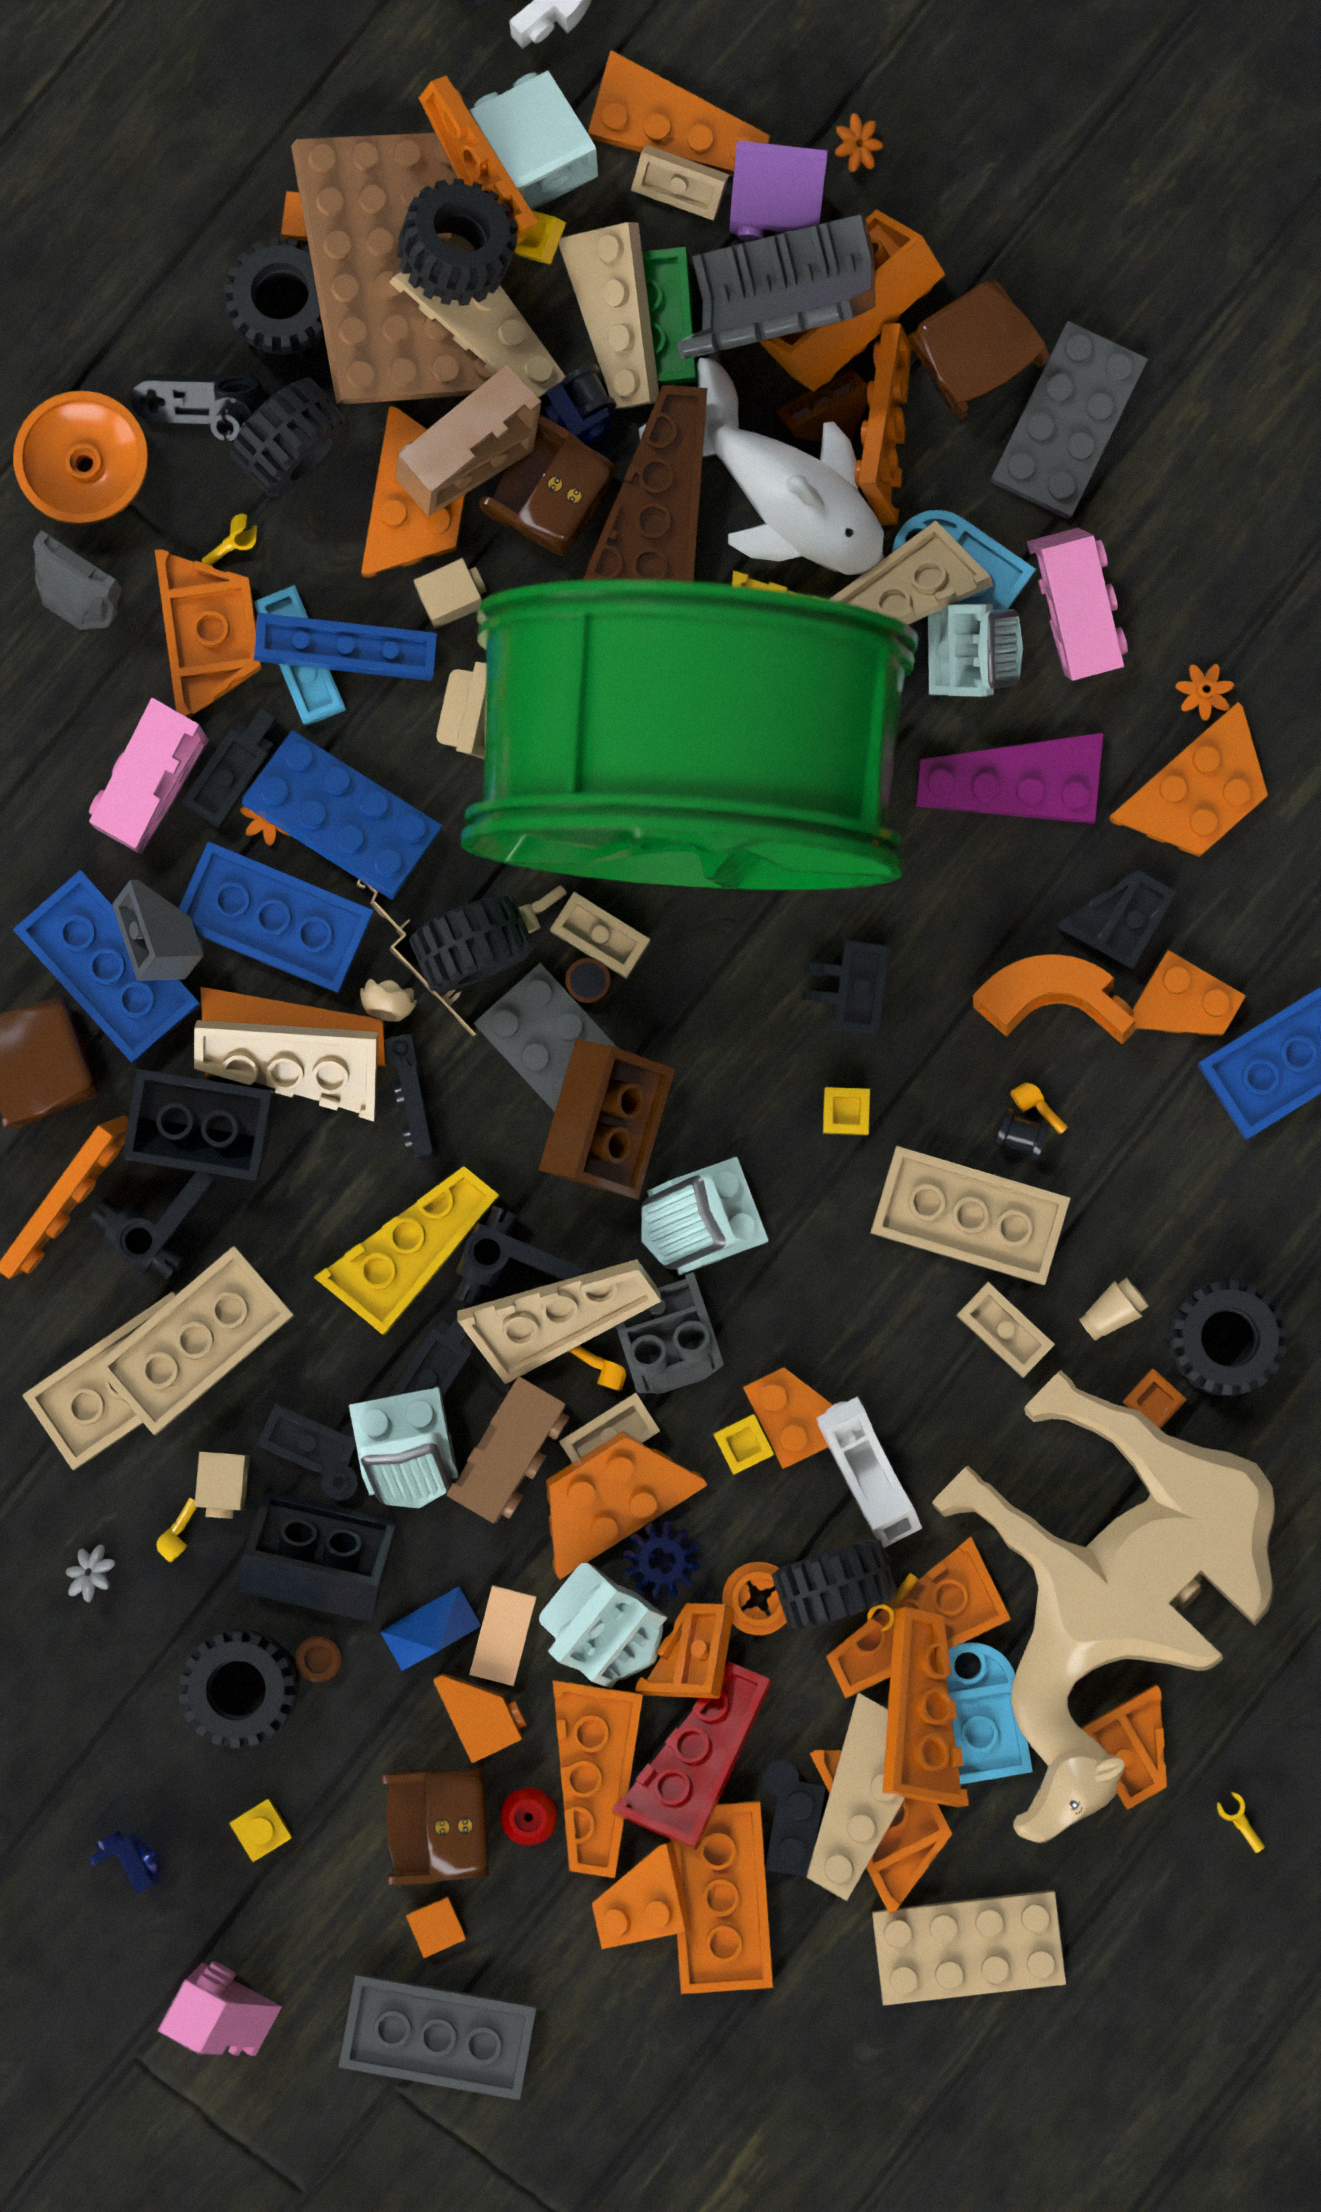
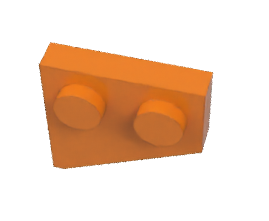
[1132,950,1246,1036]
[743,1367,833,1469]
[635,1603,734,1698]
[1081,1684,1167,1810]
[592,1842,692,1949]

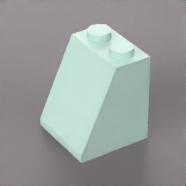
[469,71,598,210]

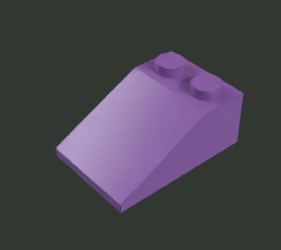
[729,140,827,242]

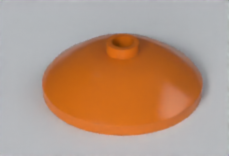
[13,391,149,525]

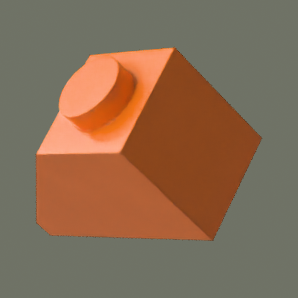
[433,1673,527,1763]

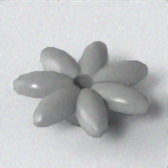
[66,1545,115,1603]

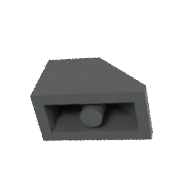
[112,880,204,981]

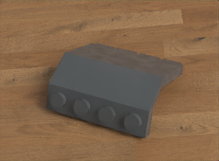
[676,213,876,360]

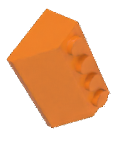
[759,209,946,392]

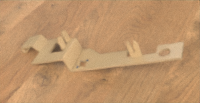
[357,879,476,1036]

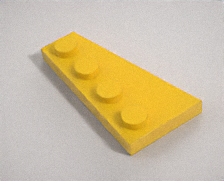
[314,1166,500,1336]

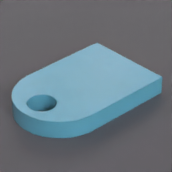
[892,510,1036,610]
[946,1642,1033,1784]

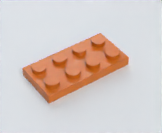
[671,1800,773,1994]

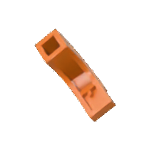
[973,954,1135,1044]

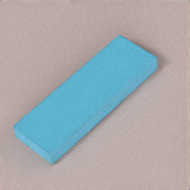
[254,585,346,727]

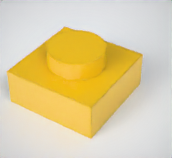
[514,210,566,265]
[823,1087,870,1135]
[713,1414,774,1475]
[229,1798,294,1862]

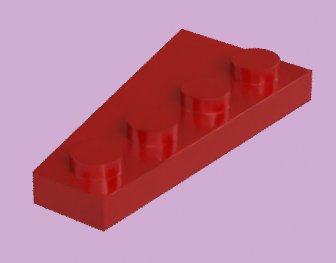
[611,1662,772,1850]

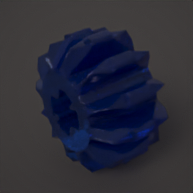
[623,1521,701,1599]

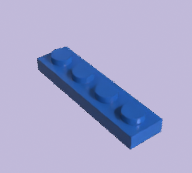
[253,613,437,681]

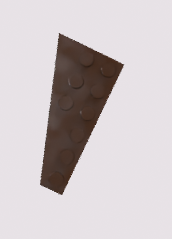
[583,385,708,583]

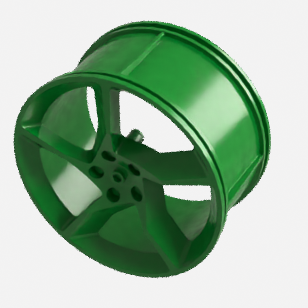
[461,580,918,890]

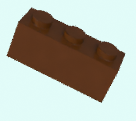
[539,1039,675,1199]

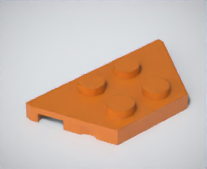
[361,406,466,578]
[155,549,262,718]
[1109,702,1268,857]
[546,1431,707,1579]
[810,1750,952,1914]

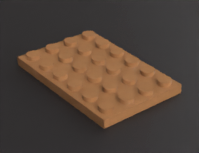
[291,133,493,405]

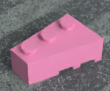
[1027,528,1128,681]
[89,698,209,855]
[158,1961,282,2056]

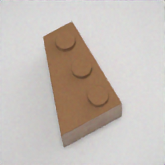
[395,364,541,517]
[446,1376,569,1523]

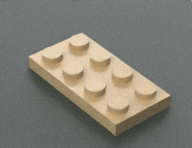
[870,1146,1070,1285]
[95,1246,295,1435]
[22,1292,176,1470]
[872,1890,1066,2005]

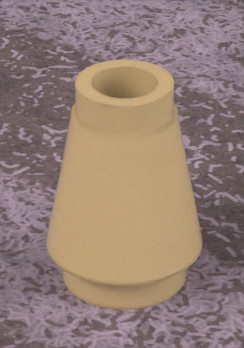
[1079,1277,1149,1341]

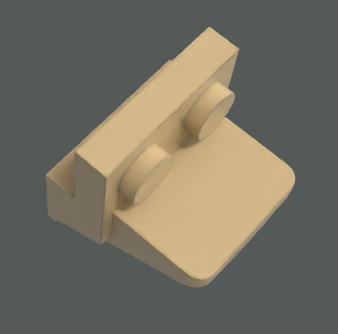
[436,662,486,759]

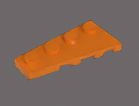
[588,50,770,176]
[419,75,539,248]
[854,324,911,526]
[200,987,386,1078]
[0,1115,129,1279]
[826,1537,1011,1698]
[882,1607,969,1807]
[553,1680,643,1878]

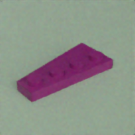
[916,733,1103,824]

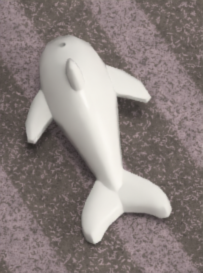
[638,358,885,575]

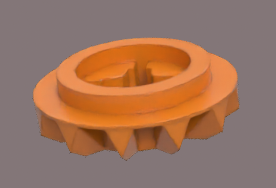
[722,1562,786,1635]

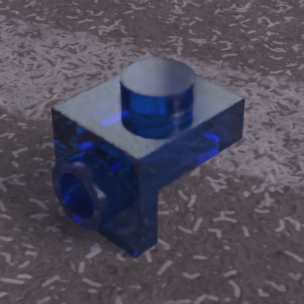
[543,383,612,446]
[88,1831,161,1894]

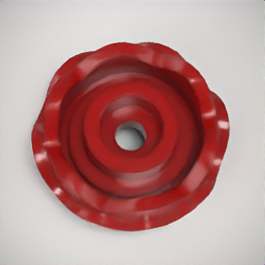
[500,1787,558,1846]

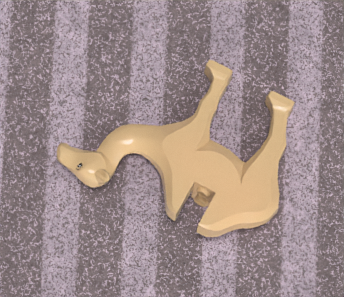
[932,1370,1275,1843]

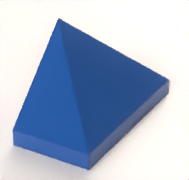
[380,1586,482,1671]

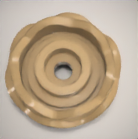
[360,979,417,1021]

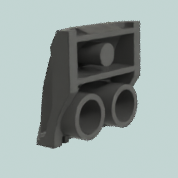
[33,530,122,630]
[616,1272,724,1393]

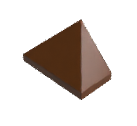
[775,367,868,443]

